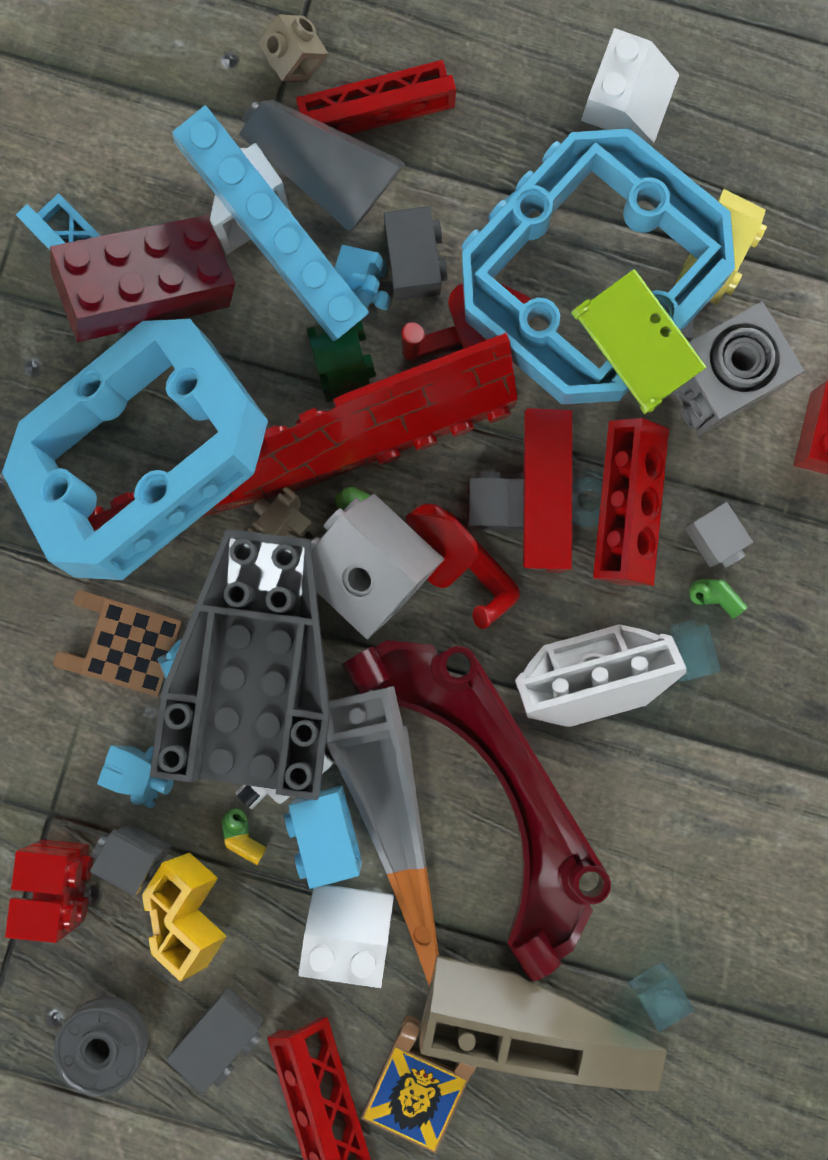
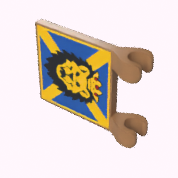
[361,1015,477,1153]

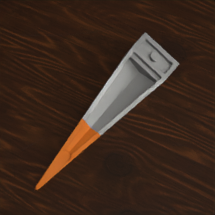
[326,686,439,987]

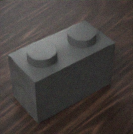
[384,206,448,301]
[90,823,172,896]
[165,986,264,1095]

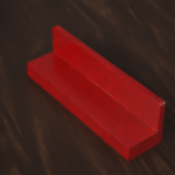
[523,408,572,573]

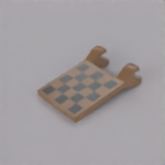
[53,590,183,697]

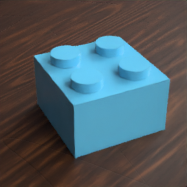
[284,785,363,889]

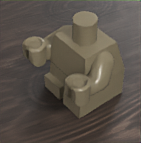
[246,487,322,541]

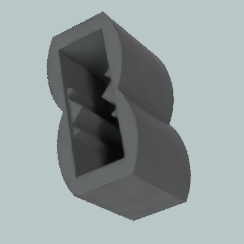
[467,471,524,531]

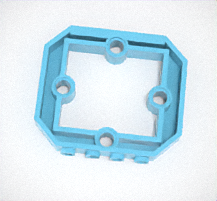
[462,128,735,404]
[2,319,268,580]

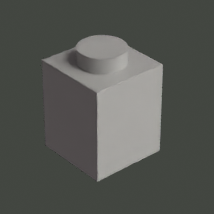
[684,502,753,568]

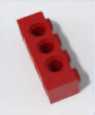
[593,418,669,586]

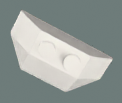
[515,624,687,727]

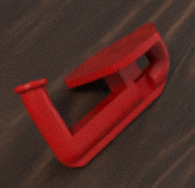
[401,282,531,360]
[405,503,520,629]

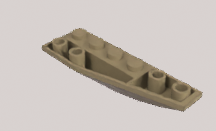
[418,955,667,1092]

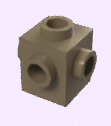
[258,14,329,81]

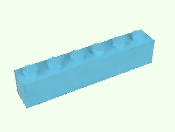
[172,105,369,341]

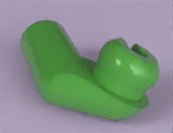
[689,579,748,619]

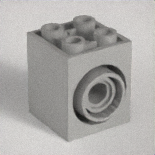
[670,301,804,436]
[311,494,445,640]

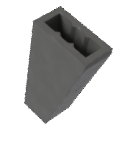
[239,99,405,231]

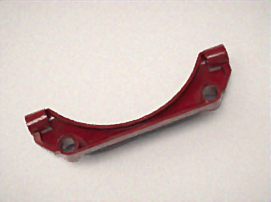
[342,640,611,982]

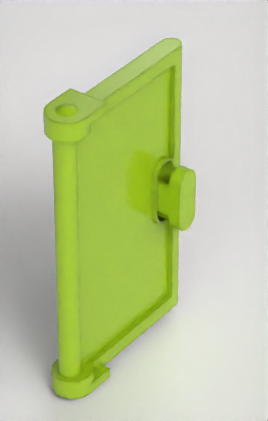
[571,269,707,415]

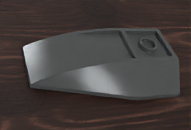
[150,529,330,800]

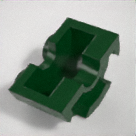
[306,320,376,402]

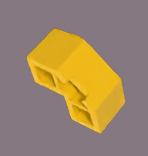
[142,852,227,982]

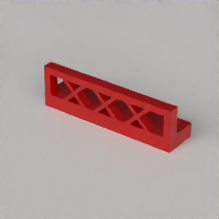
[296,60,456,135]
[267,1017,371,1160]

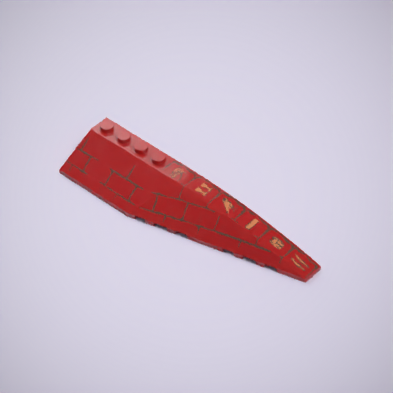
[87,332,518,531]

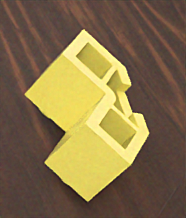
[675,189,767,305]

